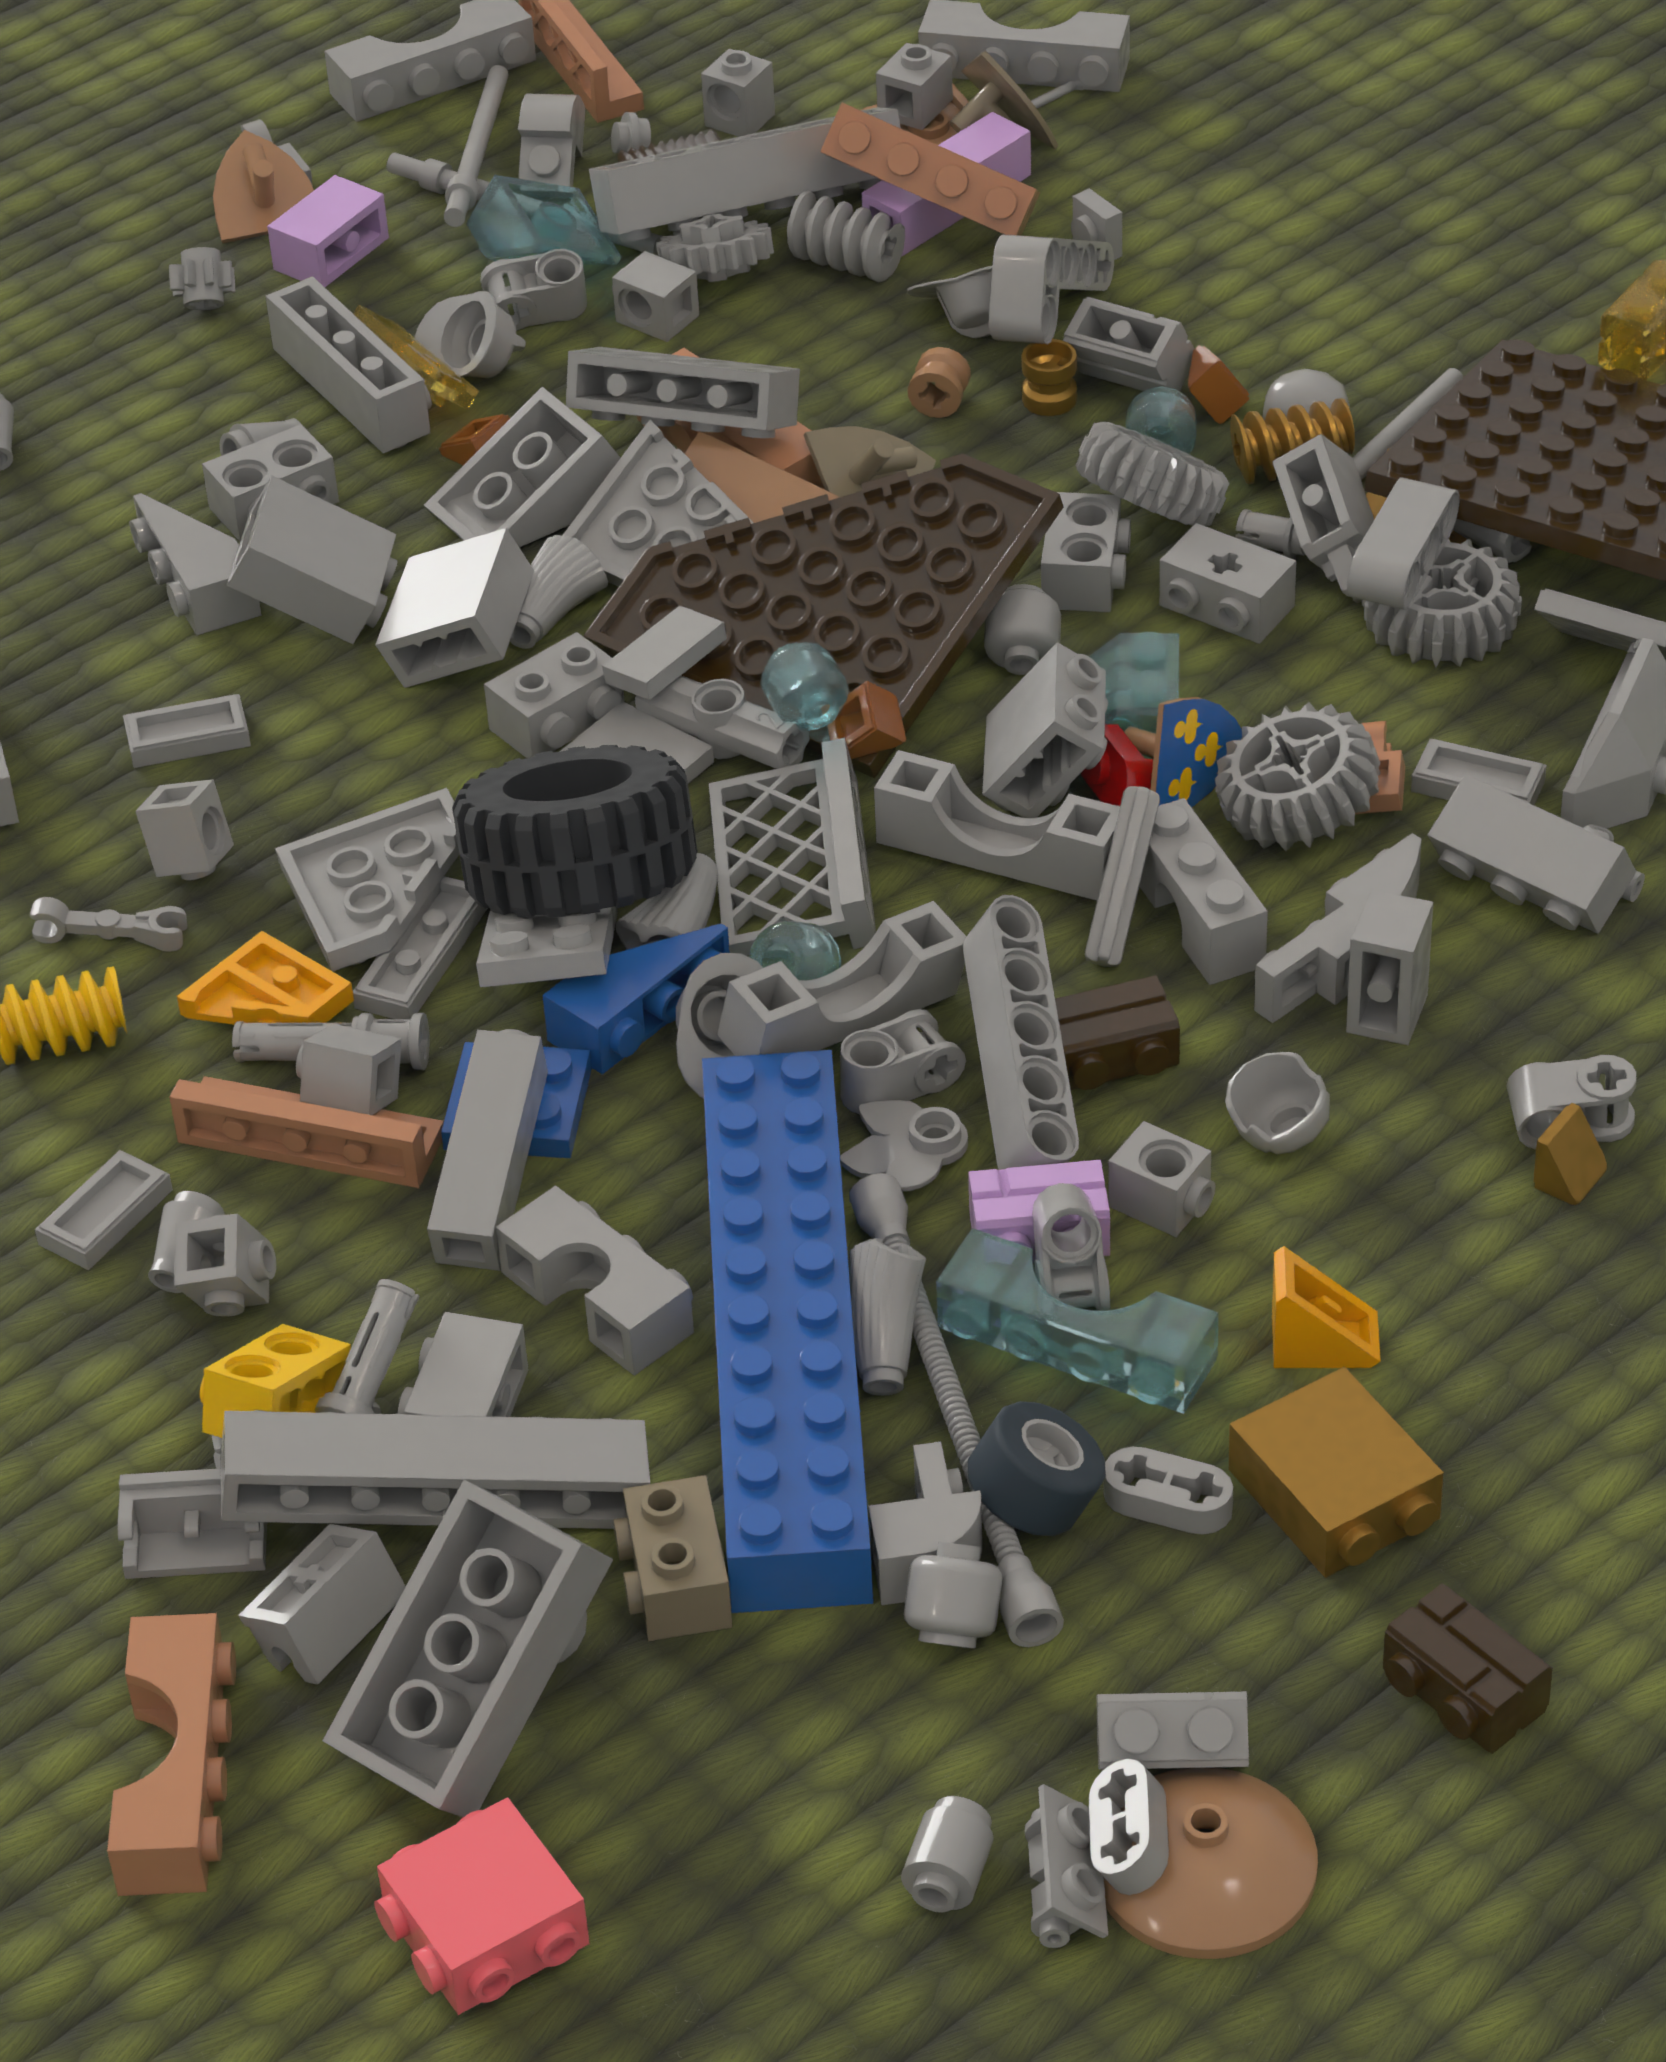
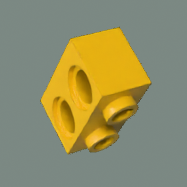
[200,1324,351,1438]

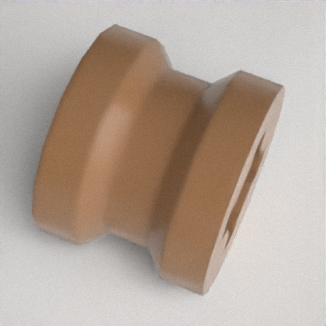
[908,347,971,418]

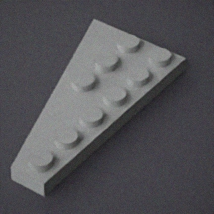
[562,420,753,587]

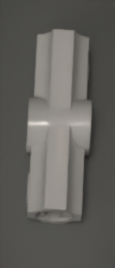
[635,675,809,769]

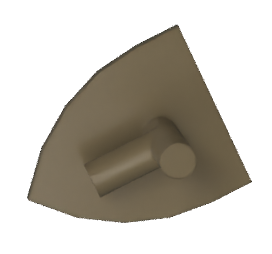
[950,51,1059,149]
[803,426,936,497]

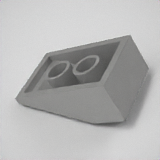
[424,387,620,548]

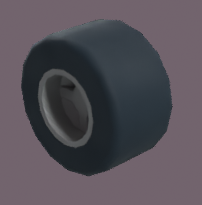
[968,1401,1106,1536]

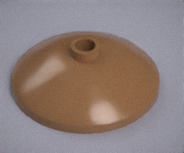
[1104,1767,1318,1959]

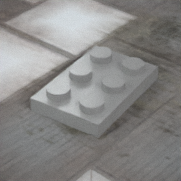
[476,906,618,987]

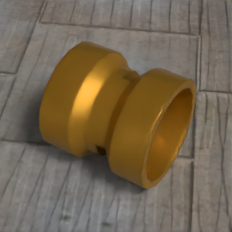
[1021,339,1077,416]

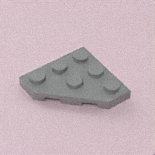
[275,788,460,972]

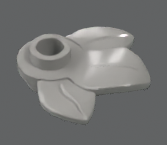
[840,1100,968,1192]

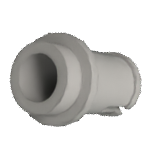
[1235,509,1306,559]

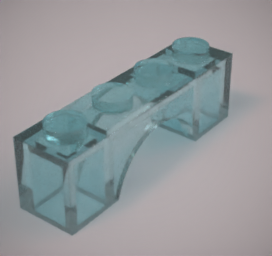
[936,1228,1219,1414]

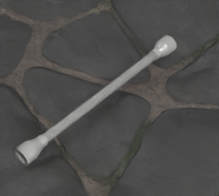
[849,1173,1064,1647]

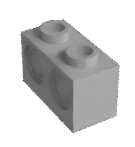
[202,424,339,542]
[1041,492,1131,612]

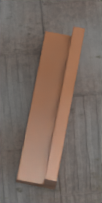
[518,0,644,123]
[169,1076,444,1188]

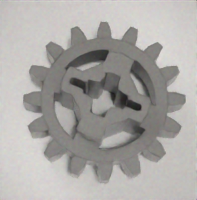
[656,213,774,282]

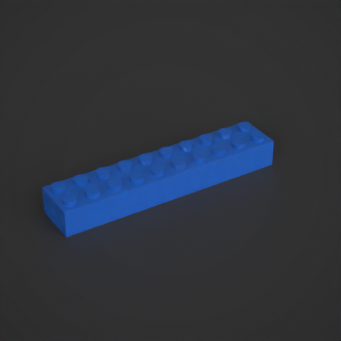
[702,1050,873,1613]

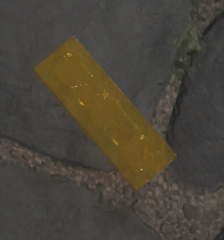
[353,304,479,409]

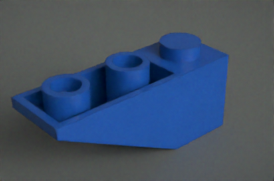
[543,923,730,1075]

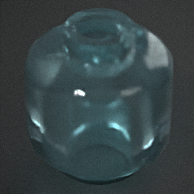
[1124,386,1197,454]
[761,642,849,731]
[749,921,842,981]

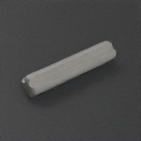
[1085,786,1160,967]

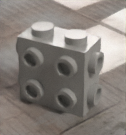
[982,642,1108,818]

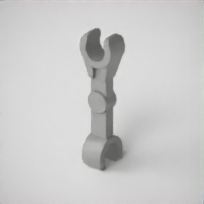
[30,897,187,952]

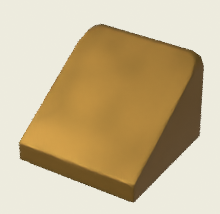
[1533,1102,1607,1205]

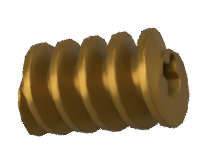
[1230,398,1355,484]

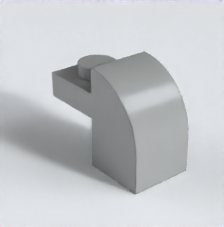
[518,93,585,194]
[868,1442,982,1605]

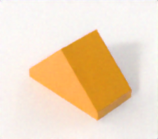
[1272,1246,1381,1368]

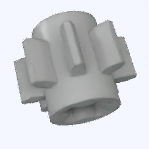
[169,247,235,310]

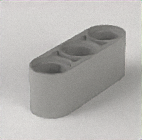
[1347,477,1460,610]

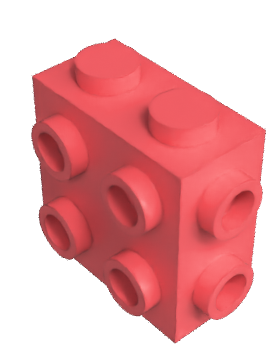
[374,1797,590,2015]

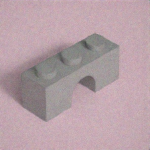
[1139,798,1268,985]
[496,1185,694,1376]

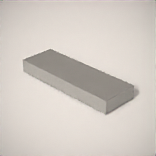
[353,876,488,1019]

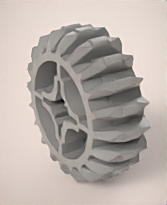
[1075,422,1230,526]
[1362,538,1522,667]
[1214,702,1381,851]

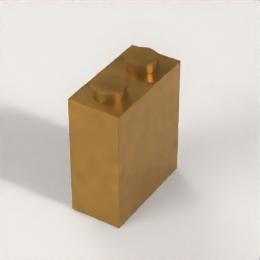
[1228,1366,1444,1578]

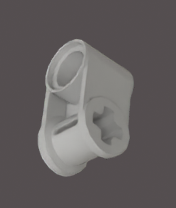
[480,249,587,331]
[840,1009,966,1114]
[1506,1055,1636,1149]
[1032,1183,1110,1320]

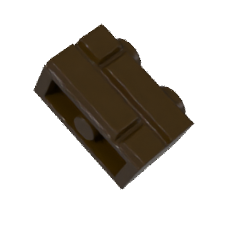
[1055,975,1180,1090]
[1383,1583,1553,1754]

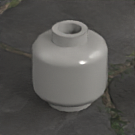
[984,584,1061,675]
[904,1541,1002,1648]

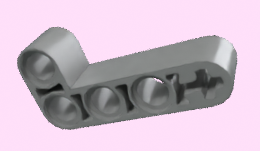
[989,234,1114,344]

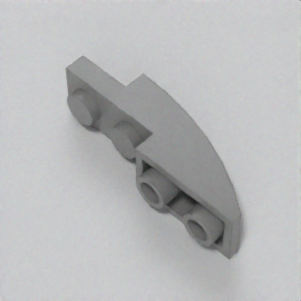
[1254,833,1421,1023]

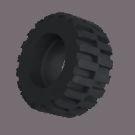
[452,745,698,918]

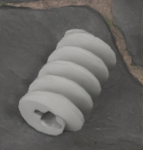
[787,190,905,282]

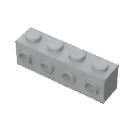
[266,276,432,453]
[566,347,800,438]

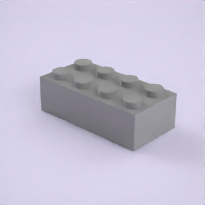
[323,1480,613,1817]

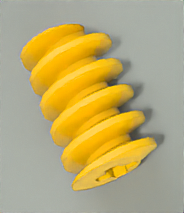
[0,966,128,1065]

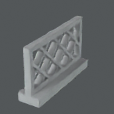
[709,737,876,956]

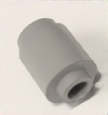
[901,1796,994,1912]

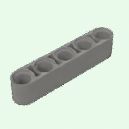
[963,895,1079,1170]

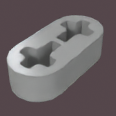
[1103,1446,1233,1534]
[1089,1759,1169,1895]

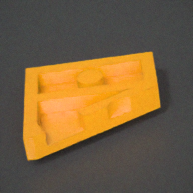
[177,931,354,1025]

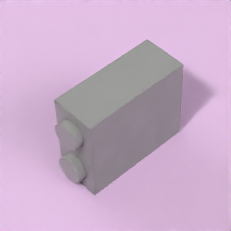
[227,475,398,644]
[375,528,534,688]

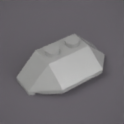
[1561,638,1666,829]

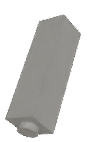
[427,1029,548,1271]

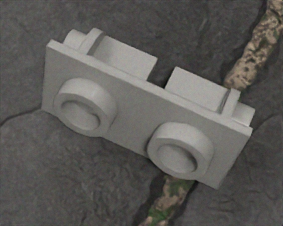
[1025,1784,1108,1948]

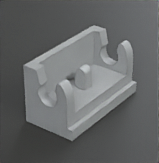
[118,1468,267,1579]
[238,1524,406,1684]

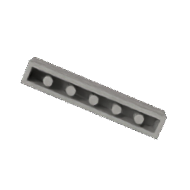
[589,107,901,242]
[220,1410,650,1529]

